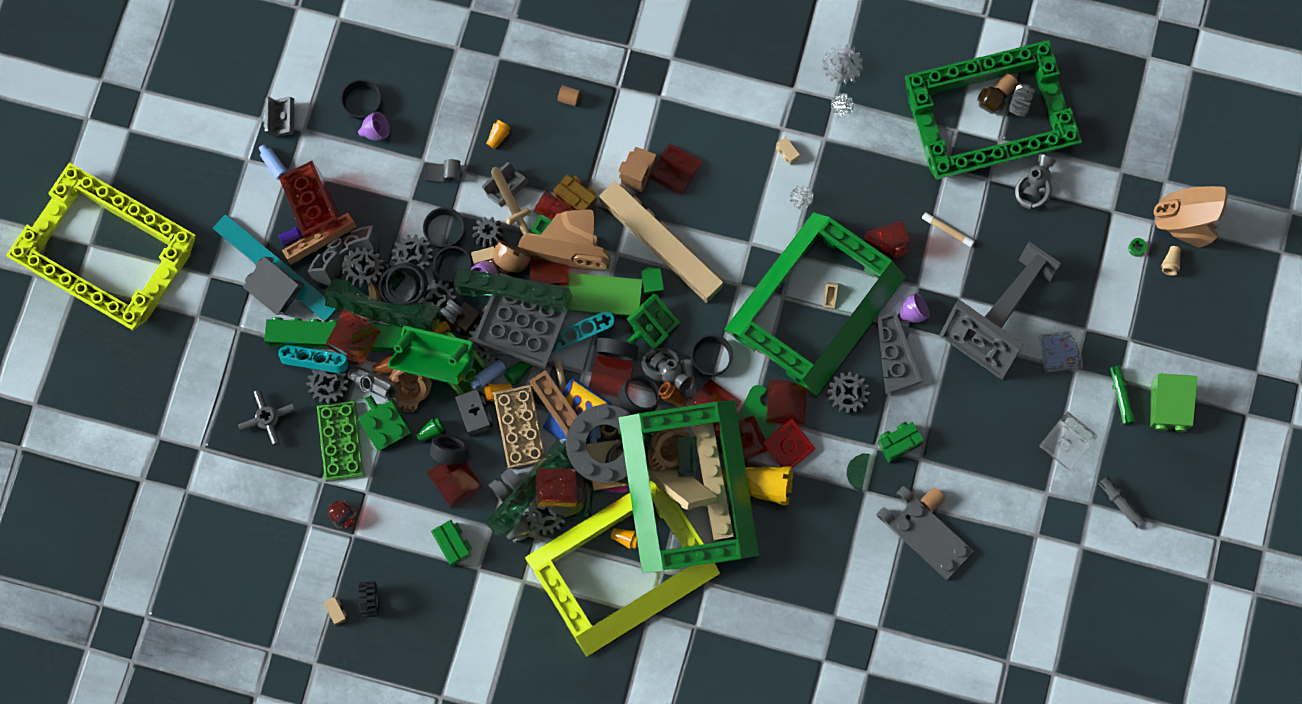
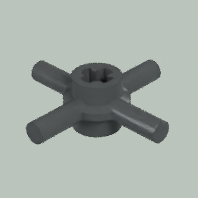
[238,390,295,445]

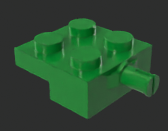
[626,294,680,348]
[358,395,412,451]

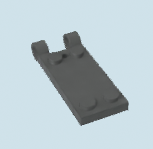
[876,486,973,580]

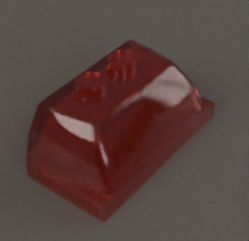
[279,160,344,239]

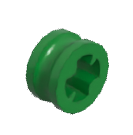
[1128,238,1147,257]

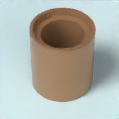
[994,74,1019,99]
[558,85,580,107]
[601,425,618,439]
[920,487,946,512]

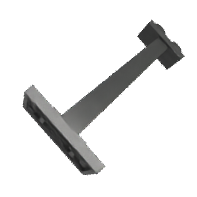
[939,242,1061,380]

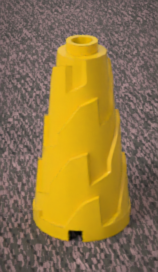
[721,466,793,505]

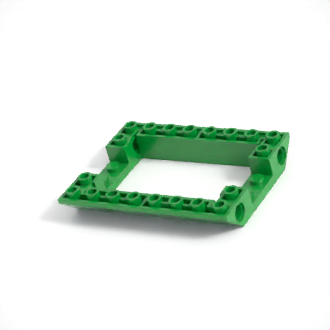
[905,40,1082,180]
[724,212,906,396]
[619,400,759,573]

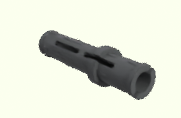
[1098,476,1146,529]

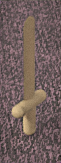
[491,167,530,235]

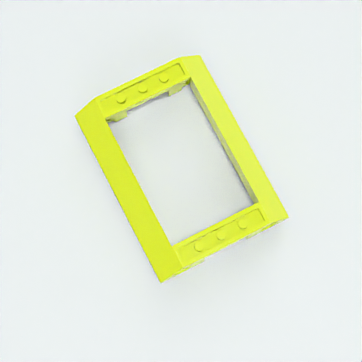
[6,162,196,330]
[525,480,720,657]

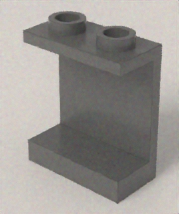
[243,257,305,315]

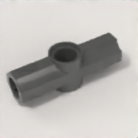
[347,365,398,401]

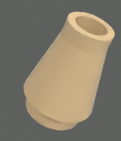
[1161,246,1181,276]

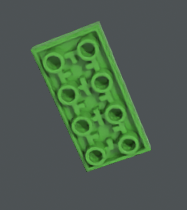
[564,273,642,317]
[317,401,364,482]

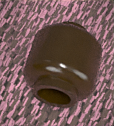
[977,86,1006,114]

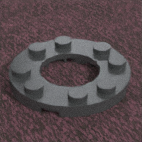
[566,405,644,483]

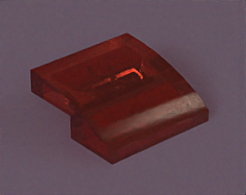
[649,143,702,195]
[530,256,569,287]

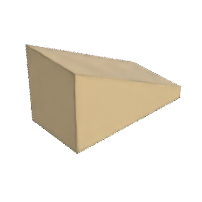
[823,281,838,309]

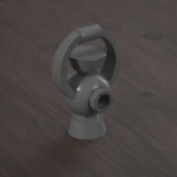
[1015,154,1056,210]
[642,347,693,392]

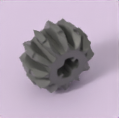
[1009,84,1035,117]
[473,217,504,248]

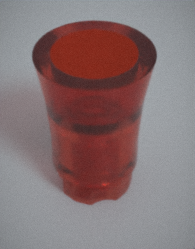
[533,190,573,220]

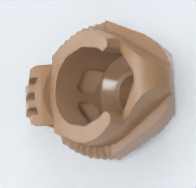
[388,369,432,412]
[648,427,689,471]

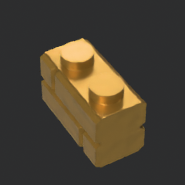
[553,174,597,211]

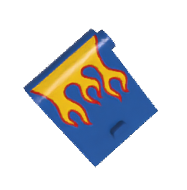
[543,378,612,443]

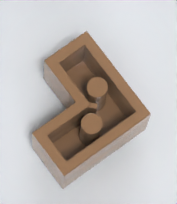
[619,146,656,194]

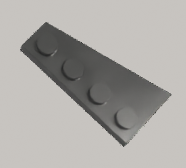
[877,311,922,395]

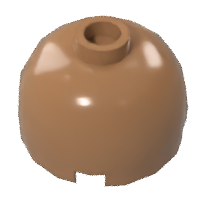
[493,240,532,275]

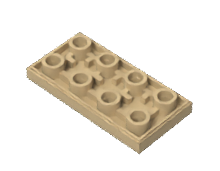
[493,385,546,468]
[646,461,717,510]

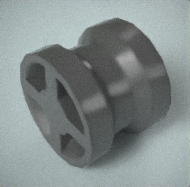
[439,300,464,324]

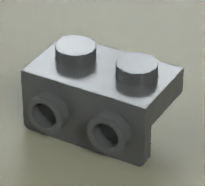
[264,96,295,138]
[482,162,528,208]

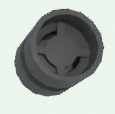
[488,468,525,504]

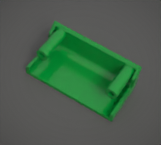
[388,325,474,384]

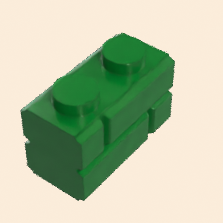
[878,422,924,463]
[431,520,472,567]

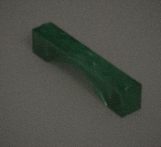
[454,267,572,314]
[325,278,440,332]
[485,439,571,537]

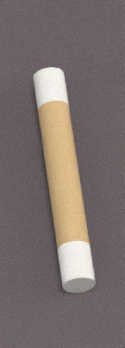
[922,212,974,247]

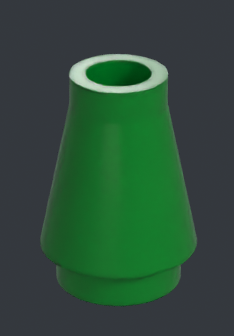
[504,361,532,385]
[415,417,446,443]

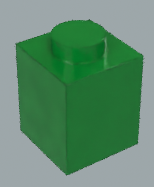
[641,267,664,298]

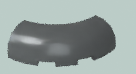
[308,225,378,286]

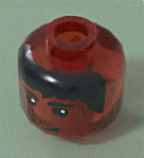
[327,500,356,529]

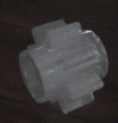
[831,94,854,117]
[790,185,813,209]

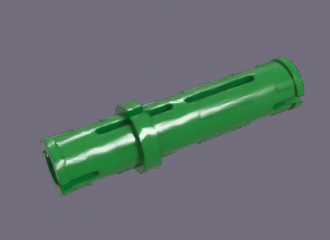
[1110,366,1135,425]

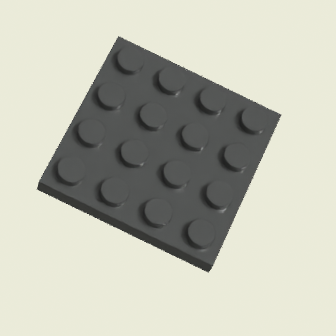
[473,273,572,369]

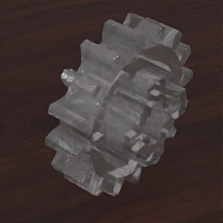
[823,44,863,85]

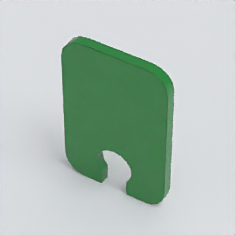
[737,385,786,447]

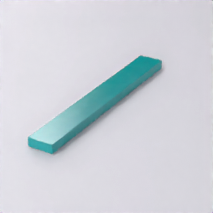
[213,214,338,322]

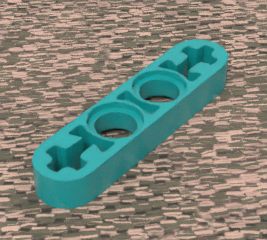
[552,311,615,352]
[278,345,348,373]

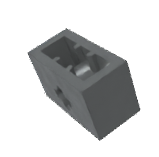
[455,390,493,437]

